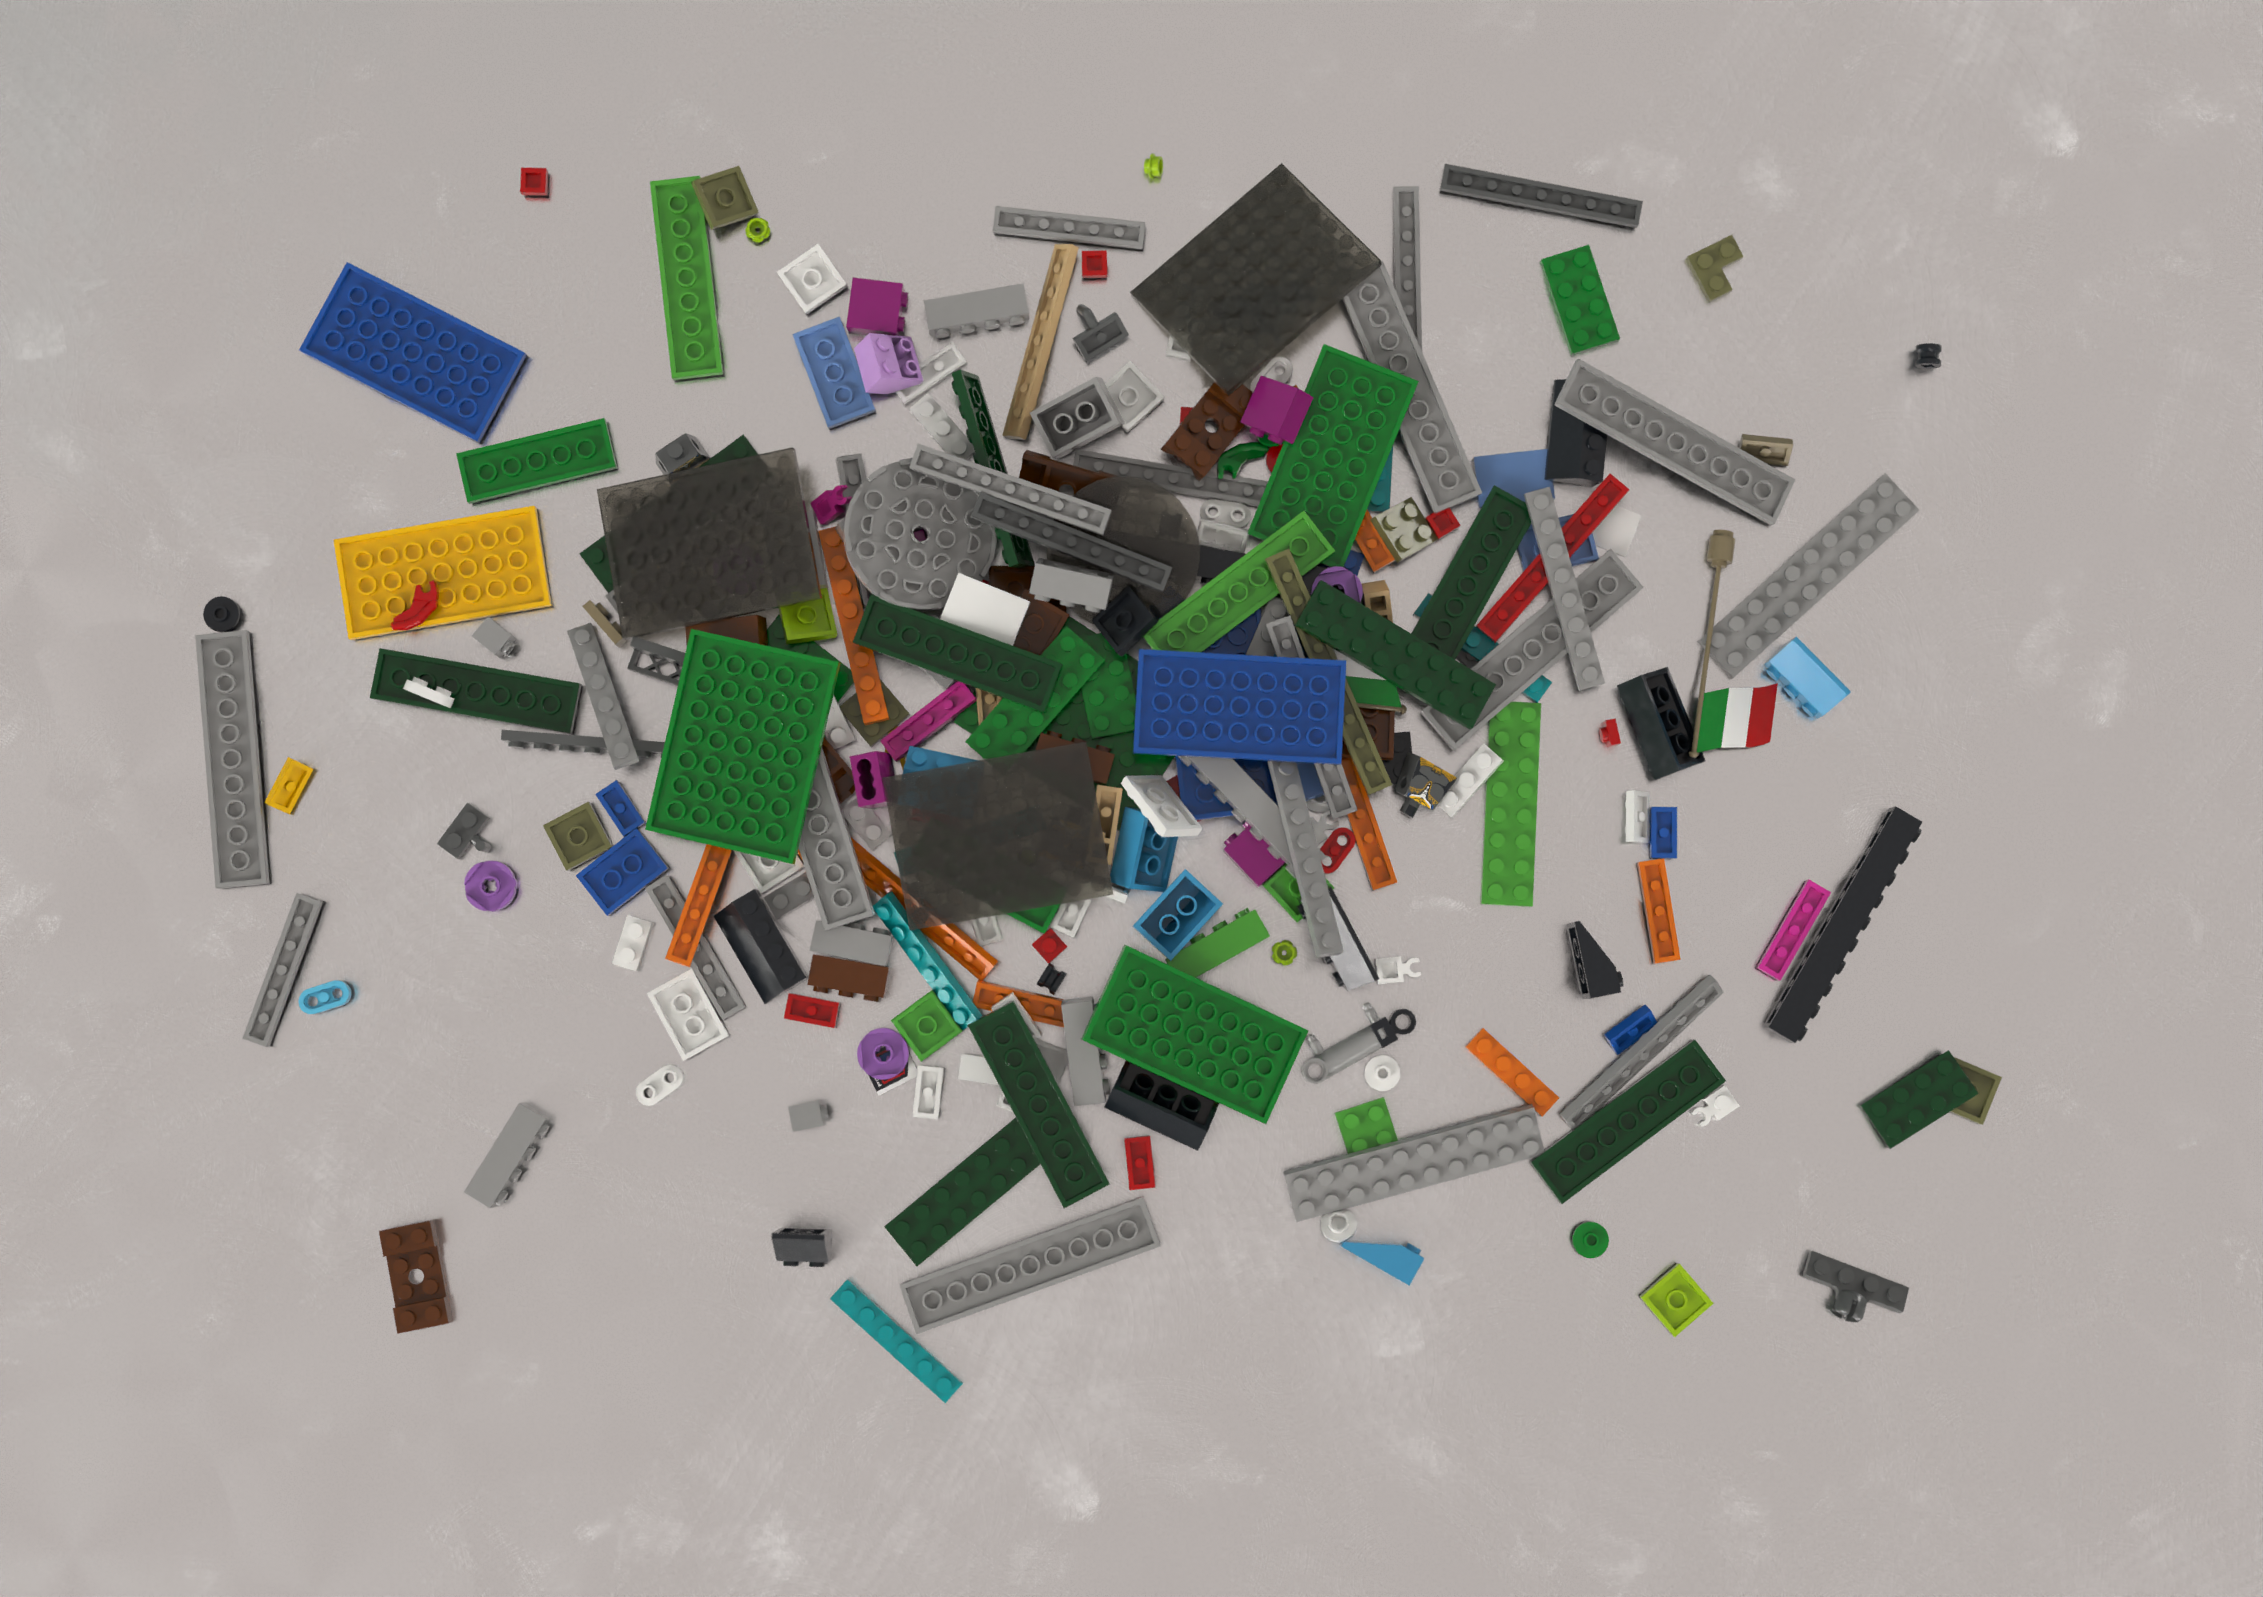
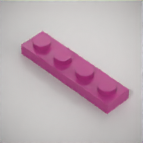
[880,681,977,762]
[1756,879,1831,981]

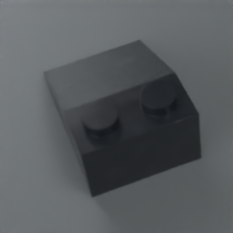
[1567,921,1623,999]
[771,1228,832,1267]

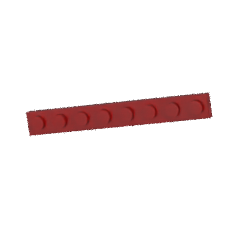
[1476,473,1629,643]

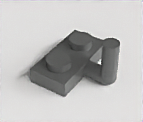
[1072,304,1129,361]
[437,803,491,859]

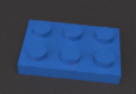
[576,828,669,916]

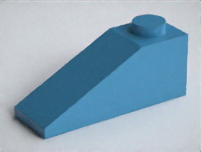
[1340,1241,1425,1286]

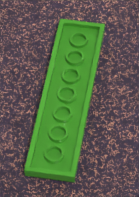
[650,175,723,380]
[1143,511,1335,653]
[1480,702,1541,907]

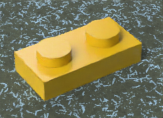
[264,757,313,815]

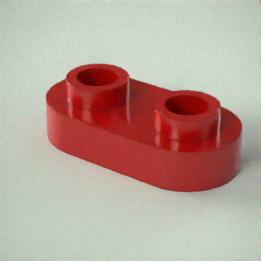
[1320,827,1355,874]

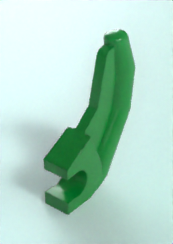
[1217,442,1269,479]

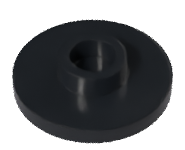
[203,596,240,632]

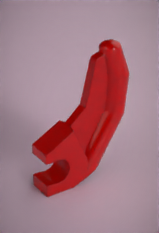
[391,580,439,631]

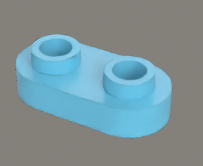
[298,980,351,1014]

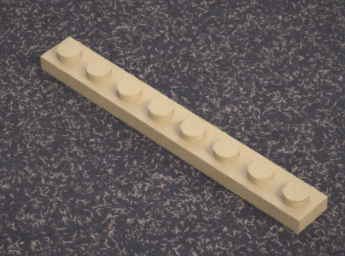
[1002,244,1079,440]

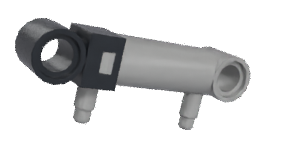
[1301,1002,1416,1084]

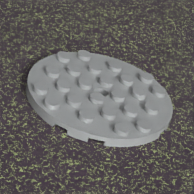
[843,458,997,611]

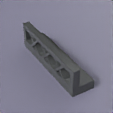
[627,636,685,686]

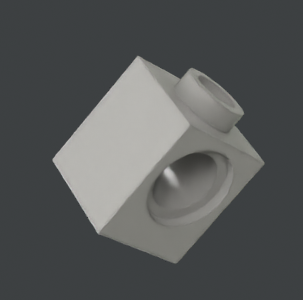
[472,617,516,658]
[788,1100,829,1132]

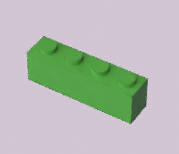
[1165,908,1270,978]

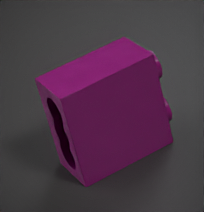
[846,277,909,336]
[1241,376,1314,445]
[850,751,899,809]
[1223,822,1285,888]

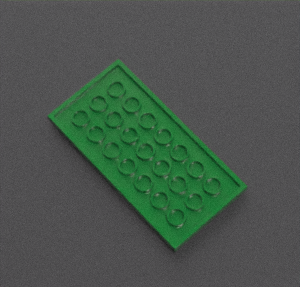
[1247,344,1419,567]
[1081,945,1309,1124]

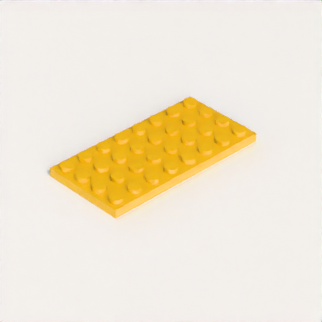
[333,506,552,640]

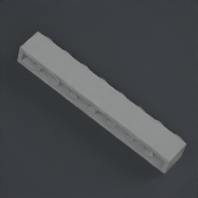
[1178,756,1326,879]

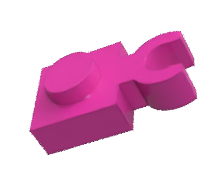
[810,485,852,525]

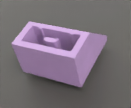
[854,333,923,394]

